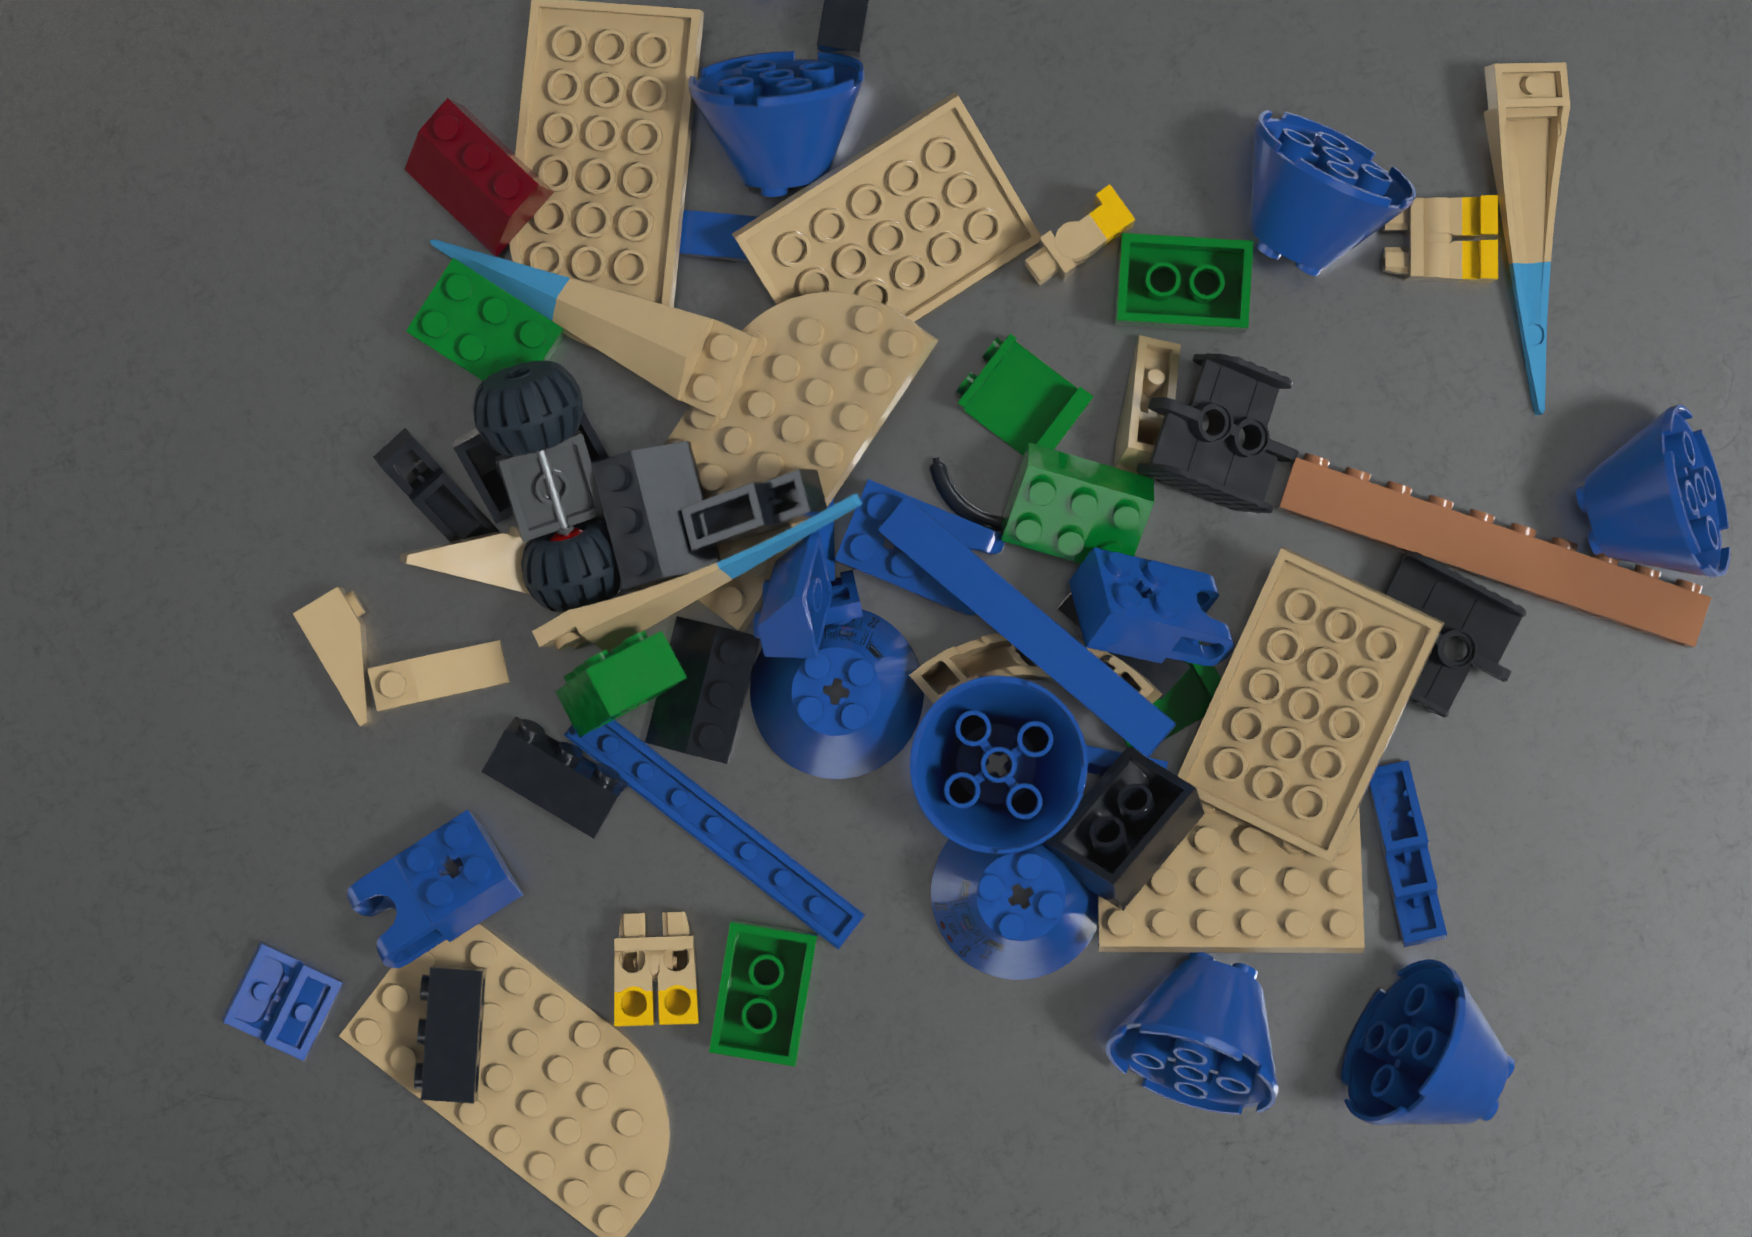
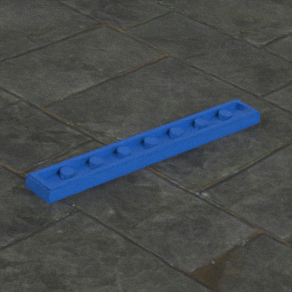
[878,496,1177,758]
[564,720,865,949]

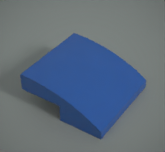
[221,941,342,1061]

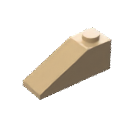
[1113,335,1181,481]
[399,526,530,594]
[293,587,372,726]
[367,640,510,712]

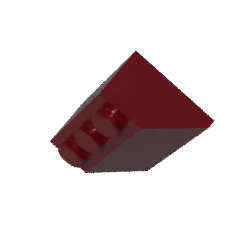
[404,98,554,257]

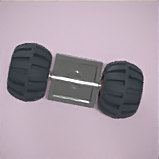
[473,360,623,612]

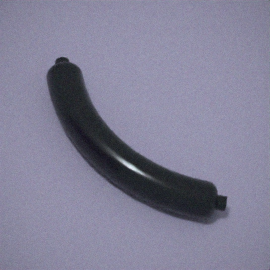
[929,457,1002,533]

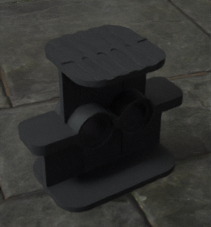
[1136,353,1299,514]
[1385,551,1527,718]

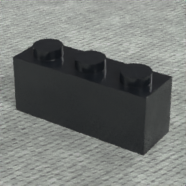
[481,717,628,839]
[414,965,487,1104]

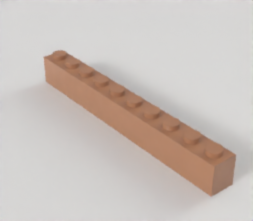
[1276,453,1712,648]

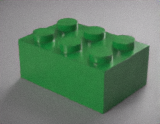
[1114,233,1254,333]
[406,258,566,382]
[1001,442,1155,564]
[555,630,687,738]
[709,919,818,1067]

